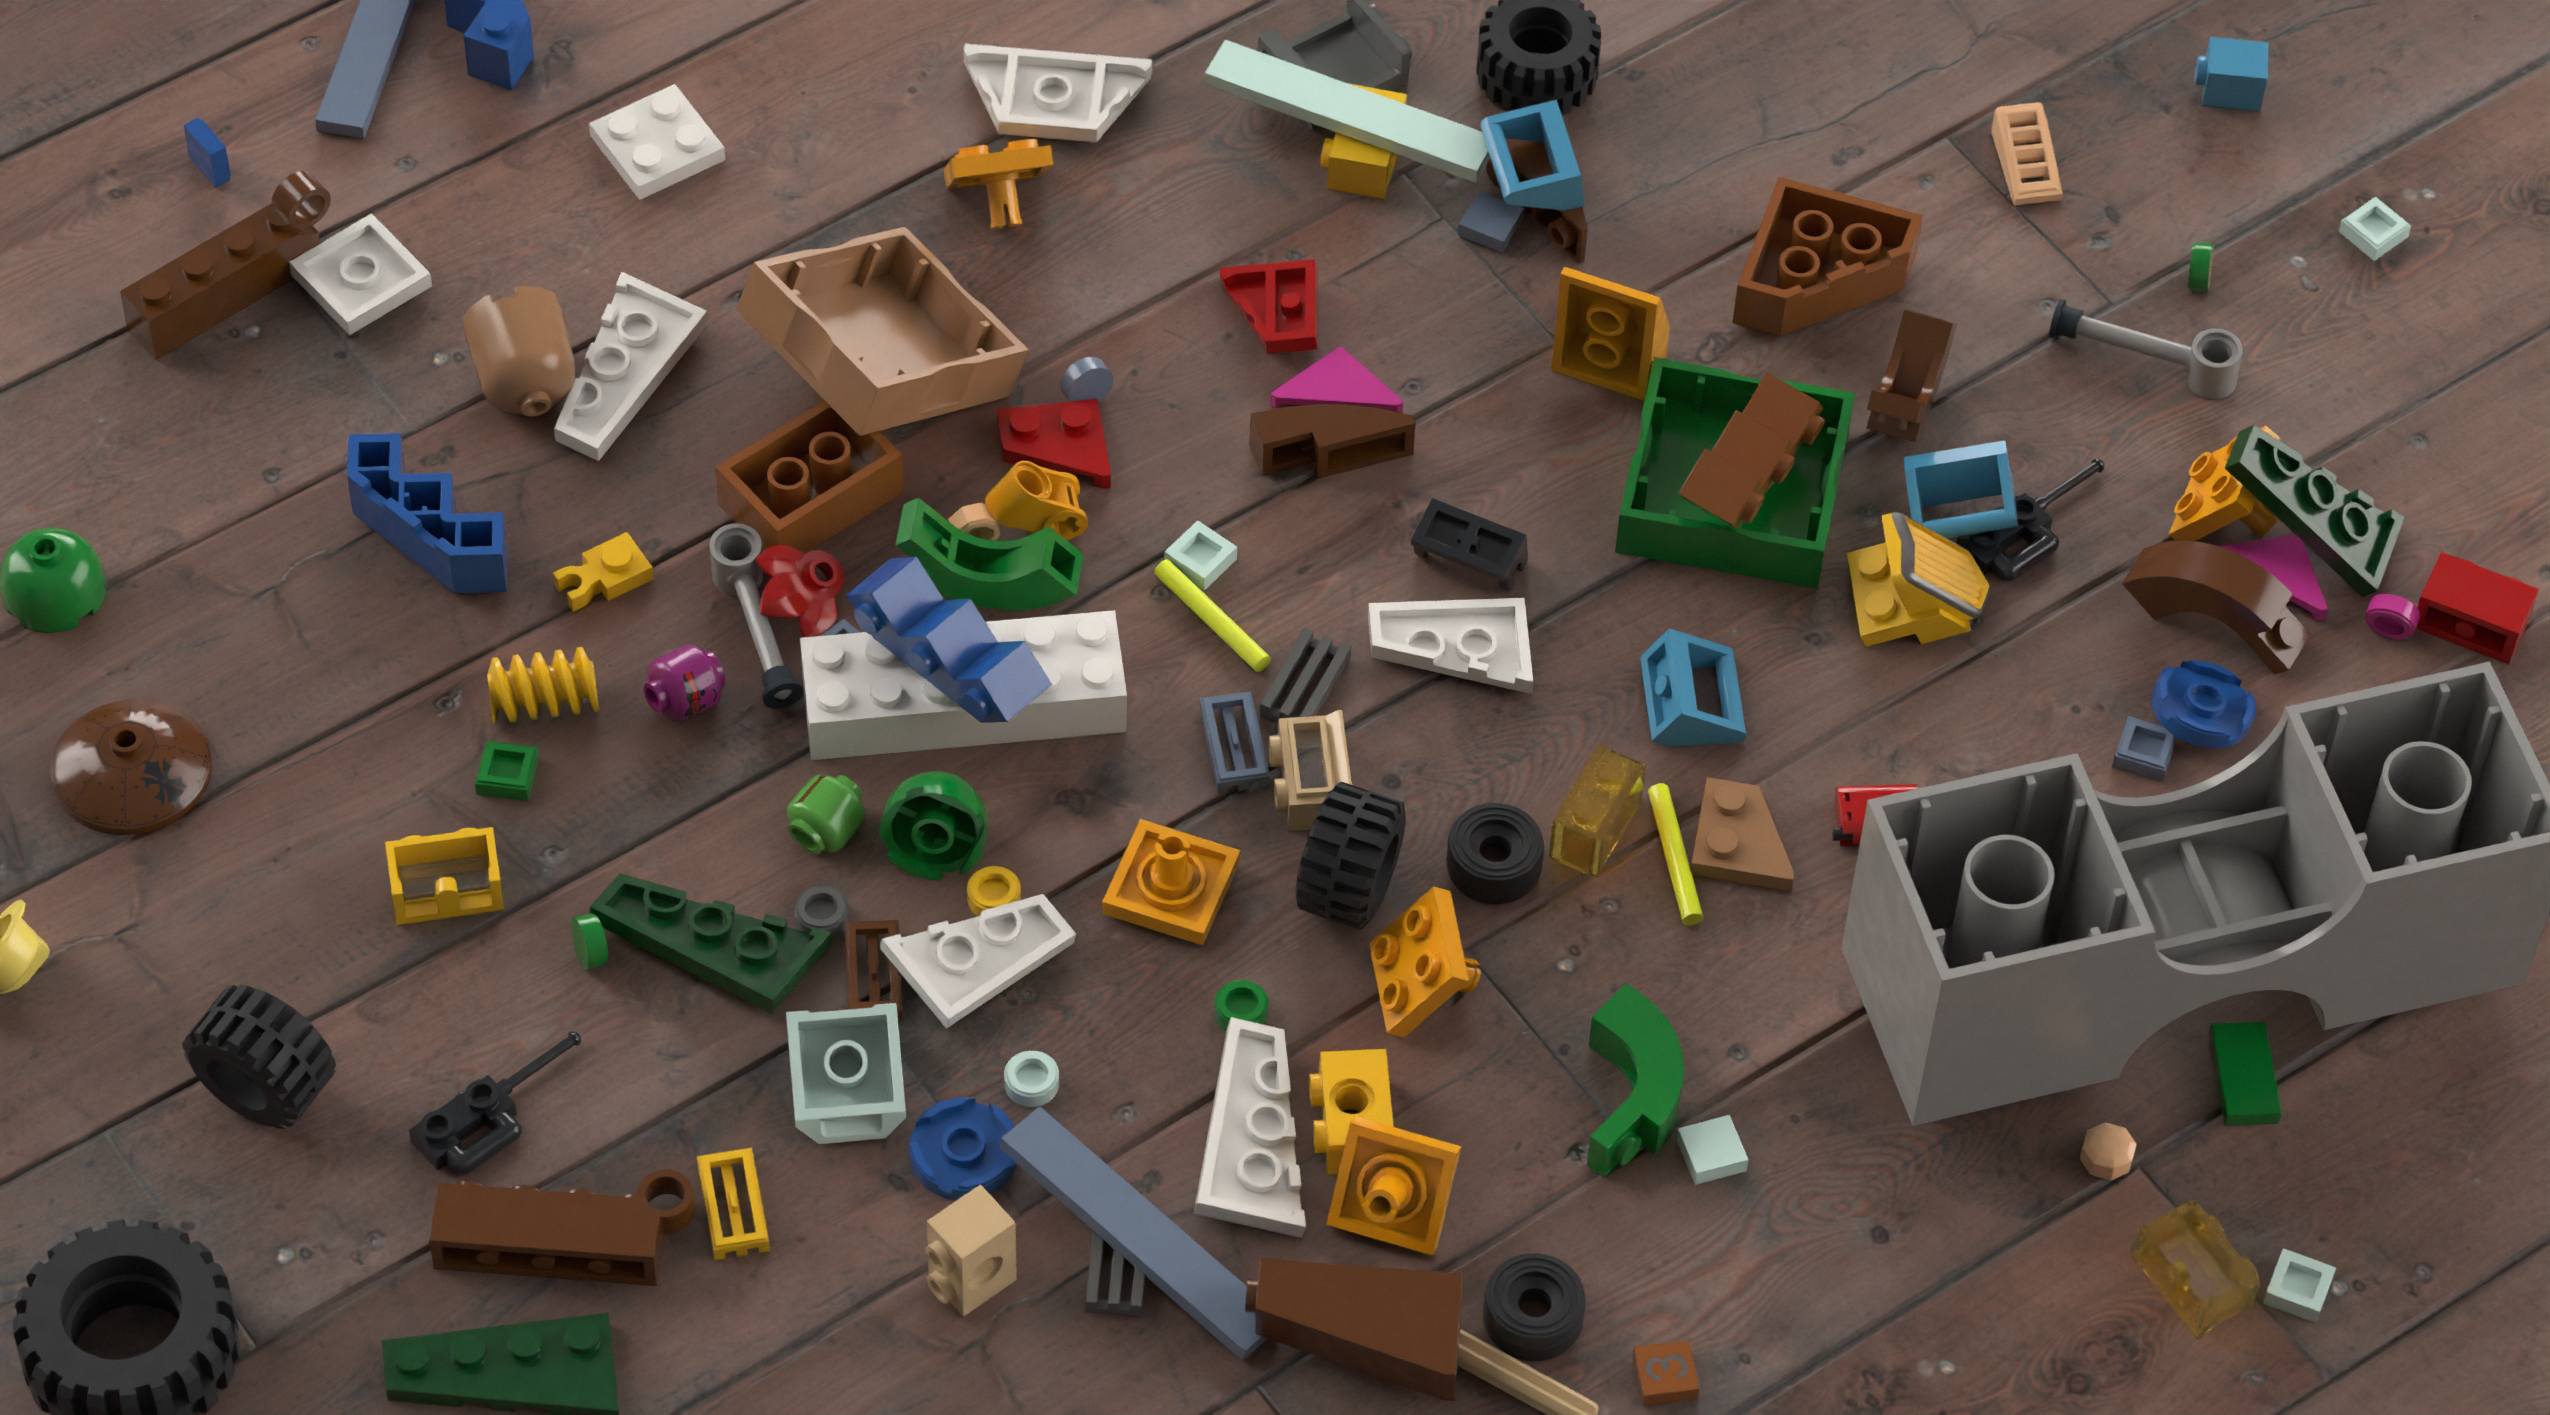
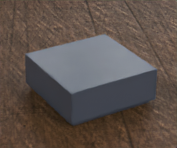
[1457,190,1524,253]
[2112,716,2177,782]

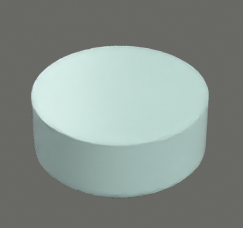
[1004,1051,1059,1107]

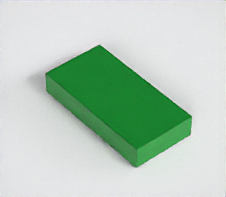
[2209,1021,2282,1126]

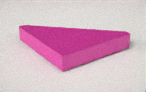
[1270,346,1403,413]
[2219,535,2328,621]

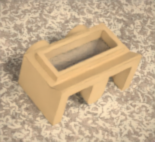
[1268,710,1352,831]

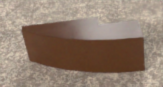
[1249,404,1416,479]

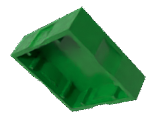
[1615,357,1855,589]

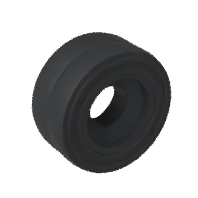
[1446,803,1544,904]
[1483,1253,1586,1361]

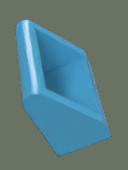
[1480,100,1585,210]
[1904,440,2018,538]
[1640,629,1746,747]

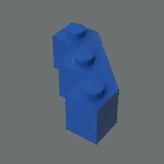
[444,0,534,90]
[347,433,508,593]
[846,557,1052,723]

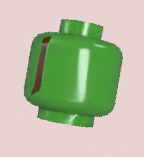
[787,774,866,854]

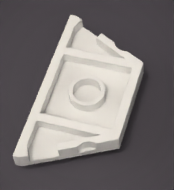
[964,44,1152,142]

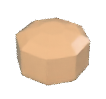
[948,502,1000,541]
[2080,1122,2137,1181]

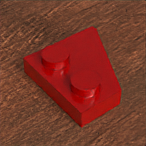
[1220,259,1318,354]
[996,398,1111,488]

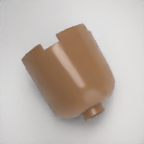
[463,286,575,416]

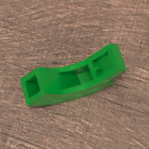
[895,498,1084,611]
[1587,983,1684,1178]

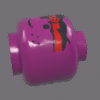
[643,645,726,721]

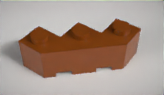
[1678,372,1825,530]

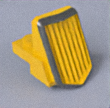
[1847,512,1991,647]

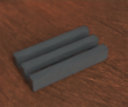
[1260,628,1352,722]
[1085,1231,1145,1316]

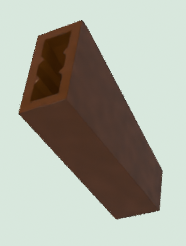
[1245,1258,1464,1401]

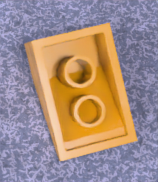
[1551,267,1670,401]

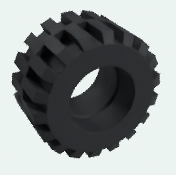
[1476,0,1602,116]
[1296,782,1406,930]
[182,985,336,1129]

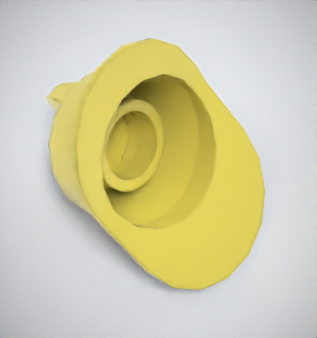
[0,899,50,994]

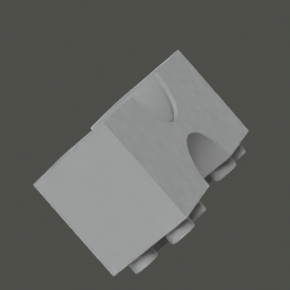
[1841,661,2550,1126]

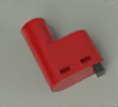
[1832,784,1917,846]

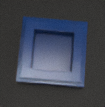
[184,117,231,188]

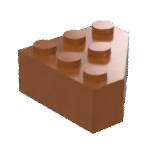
[1732,177,1923,337]

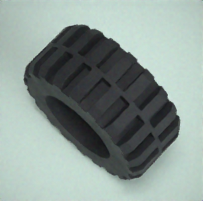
[13,1220,240,1415]

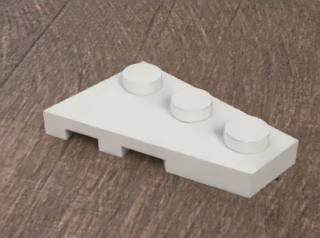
[1368,598,1533,694]
[880,894,1076,1029]

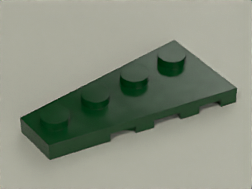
[2225,425,2405,597]
[589,873,831,1014]
[382,1313,620,1415]

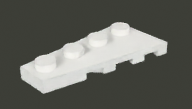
[554,272,708,461]
[1194,1017,1306,1238]

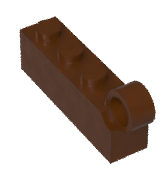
[120,171,331,360]
[429,1169,695,1286]

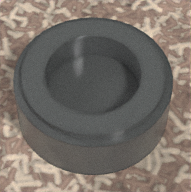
[794,885,849,939]

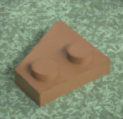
[1691,777,1794,892]

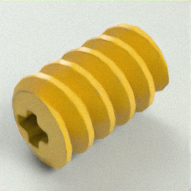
[487,647,599,725]

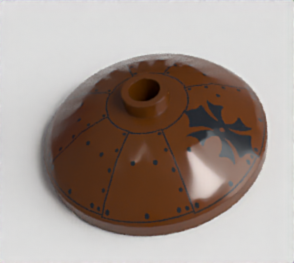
[50,699,212,835]

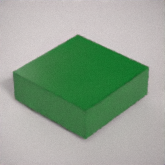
[475,741,540,801]

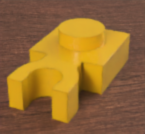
[553,532,654,612]

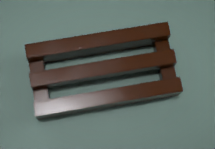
[845,920,903,1021]

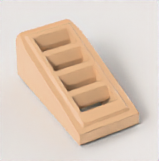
[1991,102,2063,206]

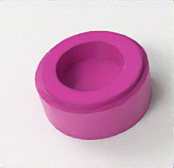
[2365,594,2420,640]

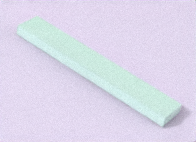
[1204,40,1490,182]

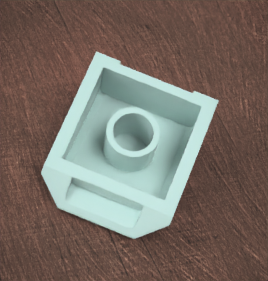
[786,1003,906,1144]

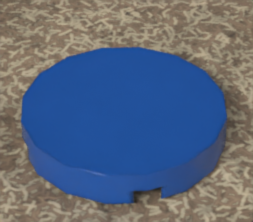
[2151,660,2256,749]
[908,1097,1017,1200]

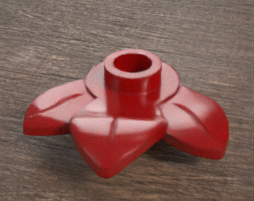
[755,545,844,638]

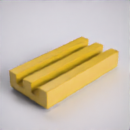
[697,1148,770,1260]

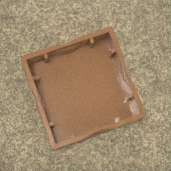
[736,227,1029,436]

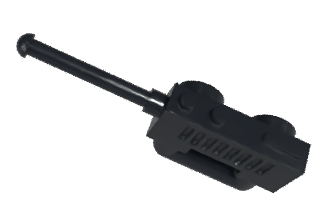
[1956,458,2105,581]
[409,1032,581,1176]

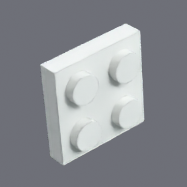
[589,84,725,200]
[289,213,432,335]

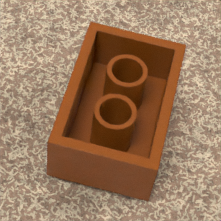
[715,400,904,554]

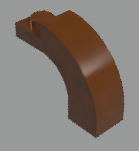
[1866,310,1957,442]
[2122,540,2310,674]

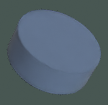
[1060,357,1114,403]

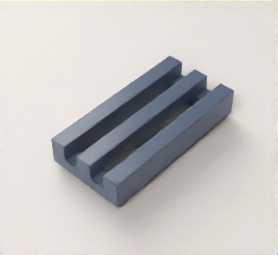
[1199,691,1270,794]

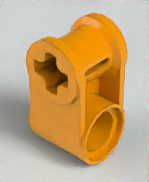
[985,461,1088,540]

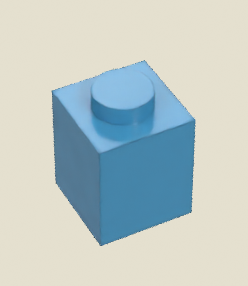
[2194,37,2269,111]

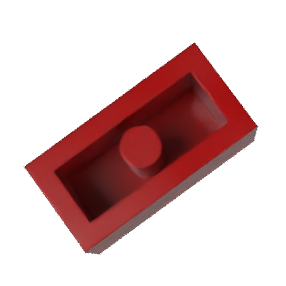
[2416,552,2539,664]

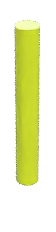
[1154,559,1271,672]
[1648,783,1703,926]

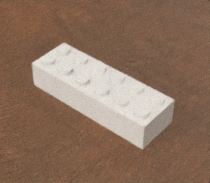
[800,610,1127,760]

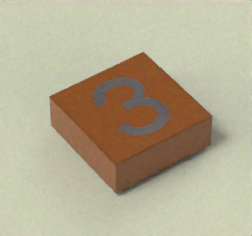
[1632,1340,1700,1405]

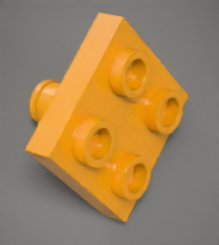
[944,139,1053,229]
[2168,425,2280,541]
[1102,819,1241,946]
[1369,886,1481,1037]
[1326,1116,1461,1255]

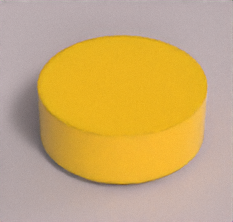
[967,866,1021,916]

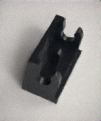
[1411,498,1528,591]

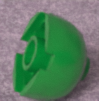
[0,527,107,633]
[879,771,988,880]

